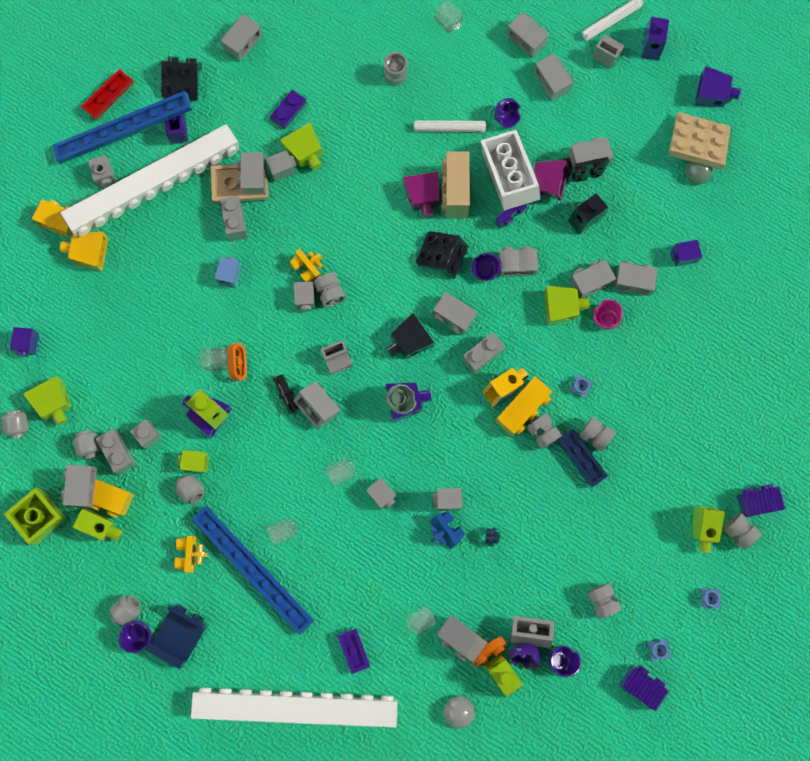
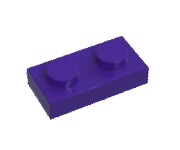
[270,90,307,129]
[495,203,528,229]
[338,628,371,674]

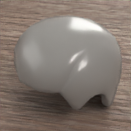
[443,696,475,729]

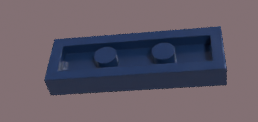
[557,429,608,488]

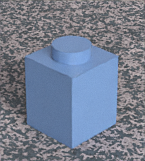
[215,257,241,288]

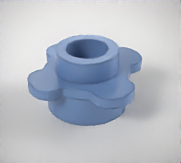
[570,375,592,397]
[700,588,721,609]
[648,639,670,661]

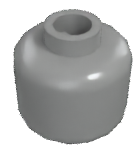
[0,409,29,439]
[72,430,101,460]
[175,475,204,504]
[110,596,141,626]

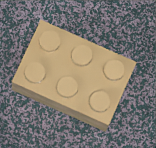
[442,151,470,218]

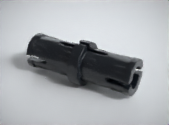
[272,374,300,414]

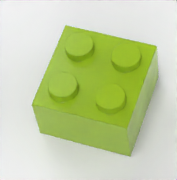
[4,488,67,545]

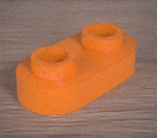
[227,343,247,381]
[470,637,507,667]

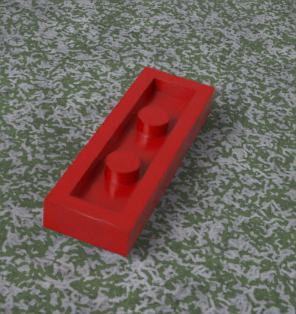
[81,68,134,120]

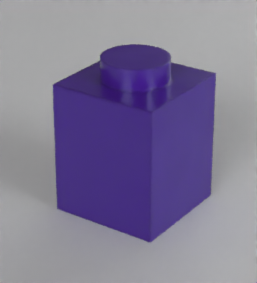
[670,240,702,267]
[10,327,39,357]

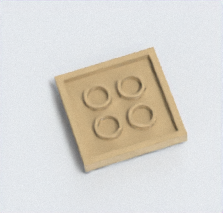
[668,112,731,170]

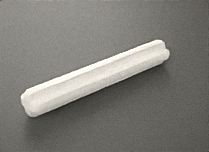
[582,0,643,40]
[414,121,486,132]

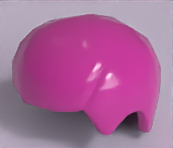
[593,299,623,330]

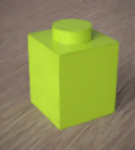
[178,450,209,474]

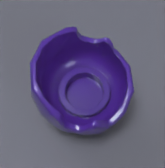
[494,98,521,128]
[472,252,500,281]
[118,620,152,654]
[508,643,540,670]
[548,645,582,677]

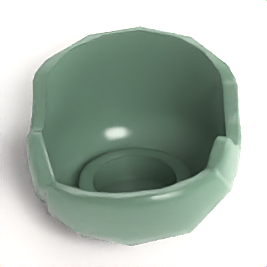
[684,161,713,185]
[386,384,417,414]

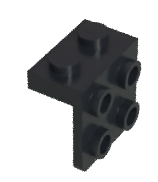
[161,56,202,101]
[563,157,609,182]
[416,231,469,279]

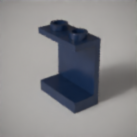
[145,604,208,669]

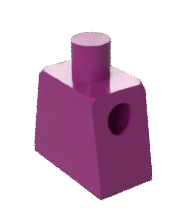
[533,160,569,201]
[403,171,439,218]

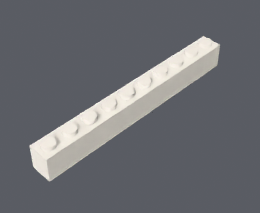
[60,124,239,238]
[191,687,397,727]

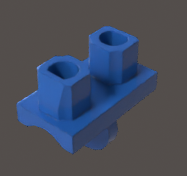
[429,511,465,549]

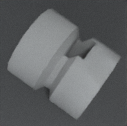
[384,52,407,86]
[313,272,346,307]
[526,413,562,450]
[579,416,616,452]
[722,512,762,550]
[586,583,622,619]

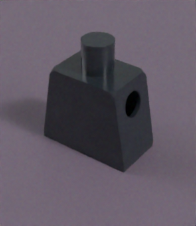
[568,193,608,235]
[386,313,434,359]

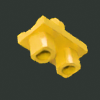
[290,248,323,282]
[174,536,208,573]

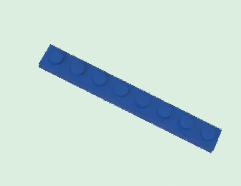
[53,91,192,164]
[192,506,315,635]

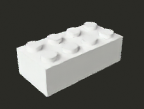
[481,130,540,210]

